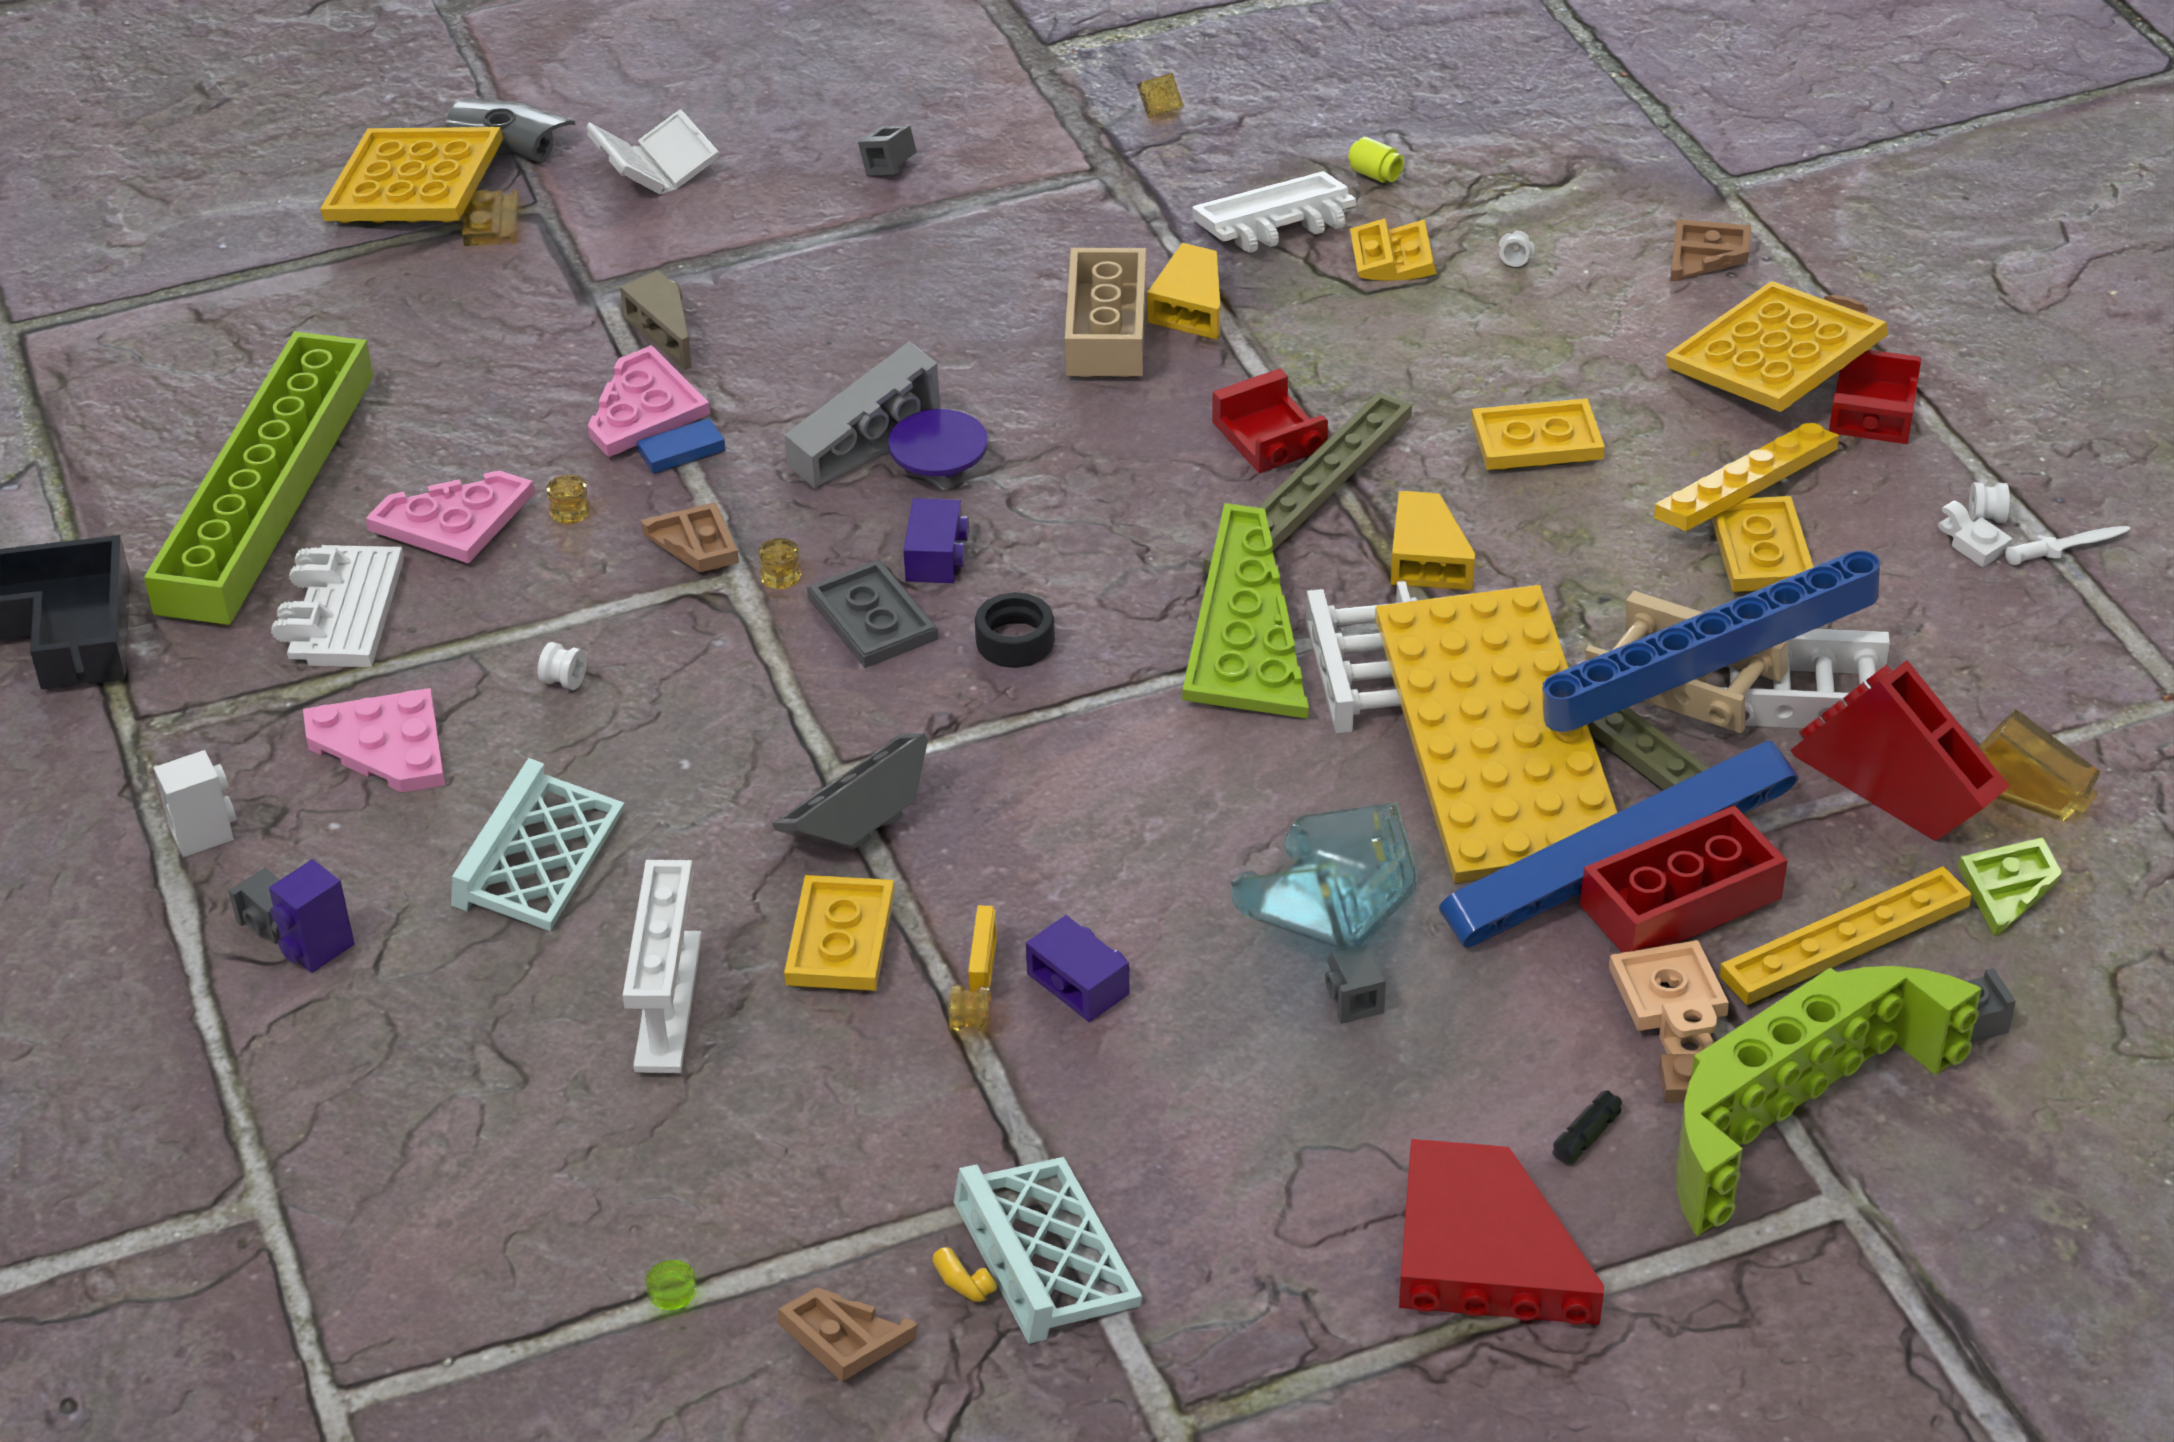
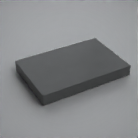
[807,559,938,668]

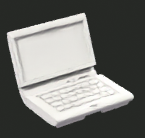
[586,110,720,195]

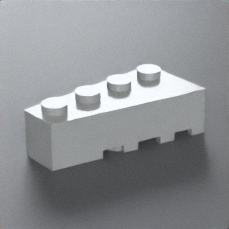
[784,341,940,488]

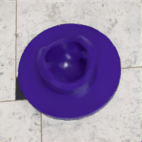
[889,409,988,478]

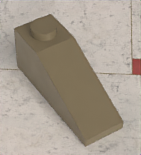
[620,270,692,370]

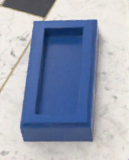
[637,418,726,473]

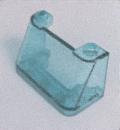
[1231,802,1417,950]

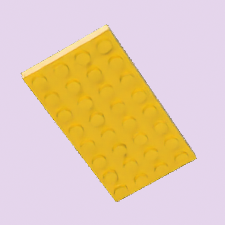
[1375,585,1617,884]

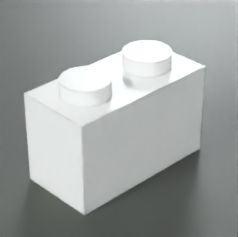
[153,750,236,858]

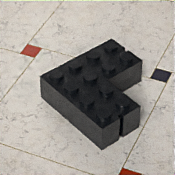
[0,535,130,689]

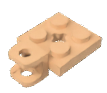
[1609,940,1729,1054]

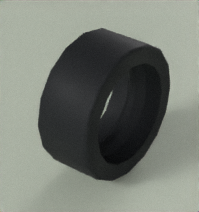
[975,592,1055,668]

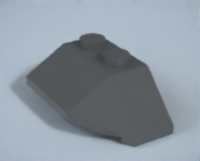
[772,733,928,849]

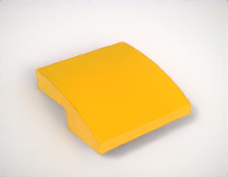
[1350,218,1437,281]

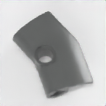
[445,98,575,162]

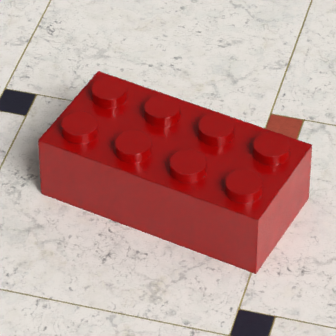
[1580,805,1788,953]

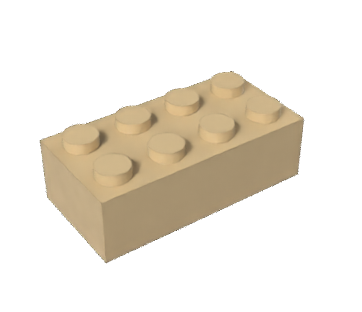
[1065,248,1146,378]

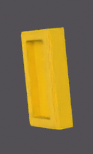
[968,905,997,1004]

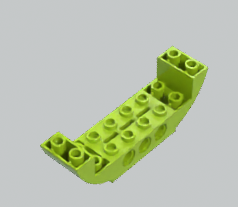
[1676,966,1982,1237]

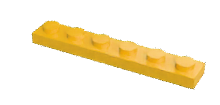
[1654,423,1839,531]
[1719,866,1972,1006]

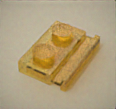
[462,189,520,246]

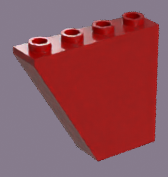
[1790,660,2010,841]
[1399,1139,1604,1325]

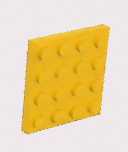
[320,127,503,223]
[1665,281,1888,412]

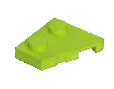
[1957,837,2062,936]

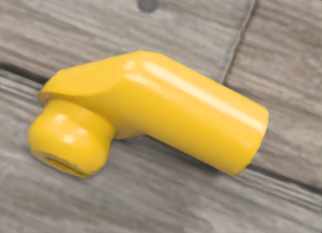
[932,1247,998,1302]

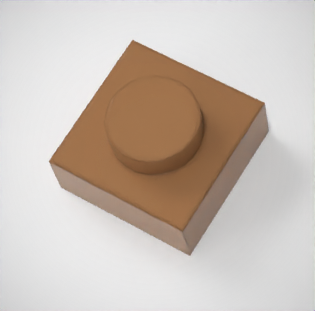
[1659,1054,1696,1103]

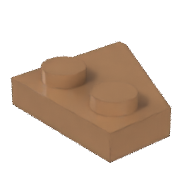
[1670,219,1751,281]
[641,502,739,572]
[777,1287,918,1382]

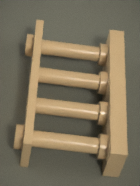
[1585,591,1788,733]

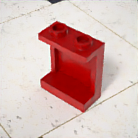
[1829,350,1922,444]
[1212,368,1328,474]

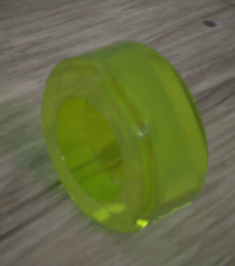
[645,1260,697,1310]

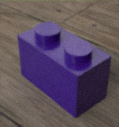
[903,498,969,583]
[268,859,355,973]
[1025,915,1130,1022]

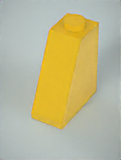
[1147,243,1220,340]
[1391,491,1475,590]

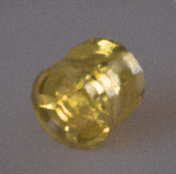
[547,474,590,524]
[758,538,801,589]
[949,985,991,1032]

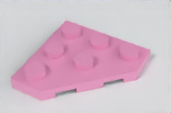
[588,345,710,457]
[365,471,535,563]
[303,688,445,793]

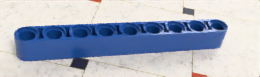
[1542,551,1880,732]
[1439,741,1799,948]

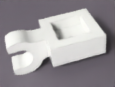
[1938,501,2013,568]

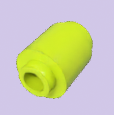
[1348,137,1404,183]

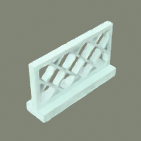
[451,758,624,931]
[954,1157,1142,1344]

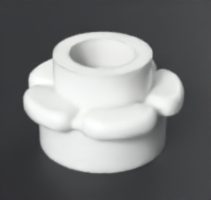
[1498,231,1535,267]

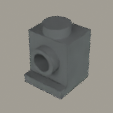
[858,125,917,176]
[228,867,281,944]
[1325,943,1386,1024]
[1966,968,2016,1042]

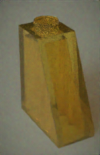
[1978,709,2101,822]

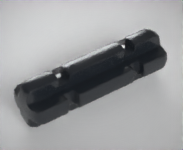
[1552,1090,1622,1165]

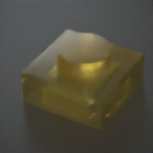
[1137,73,1184,118]

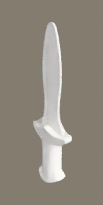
[2005,526,2131,565]

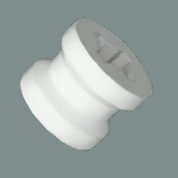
[1969,482,2010,523]
[537,642,587,690]

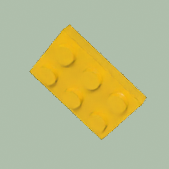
[1471,398,1605,470]
[1711,496,1814,592]
[784,875,895,991]

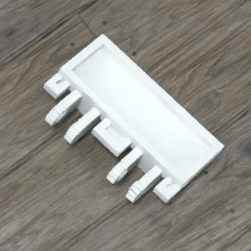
[1192,171,1356,253]
[271,545,404,667]

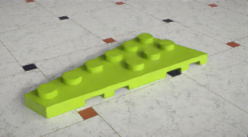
[1182,503,1309,719]

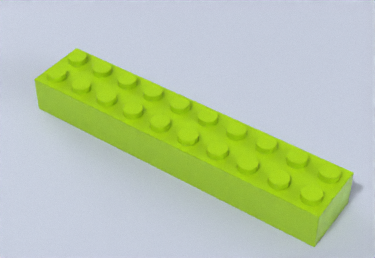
[144,331,374,625]

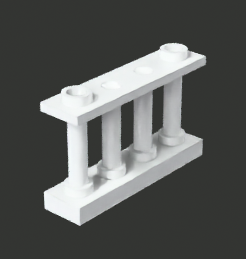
[1306,581,1417,733]
[1721,629,1890,728]
[623,860,702,1073]

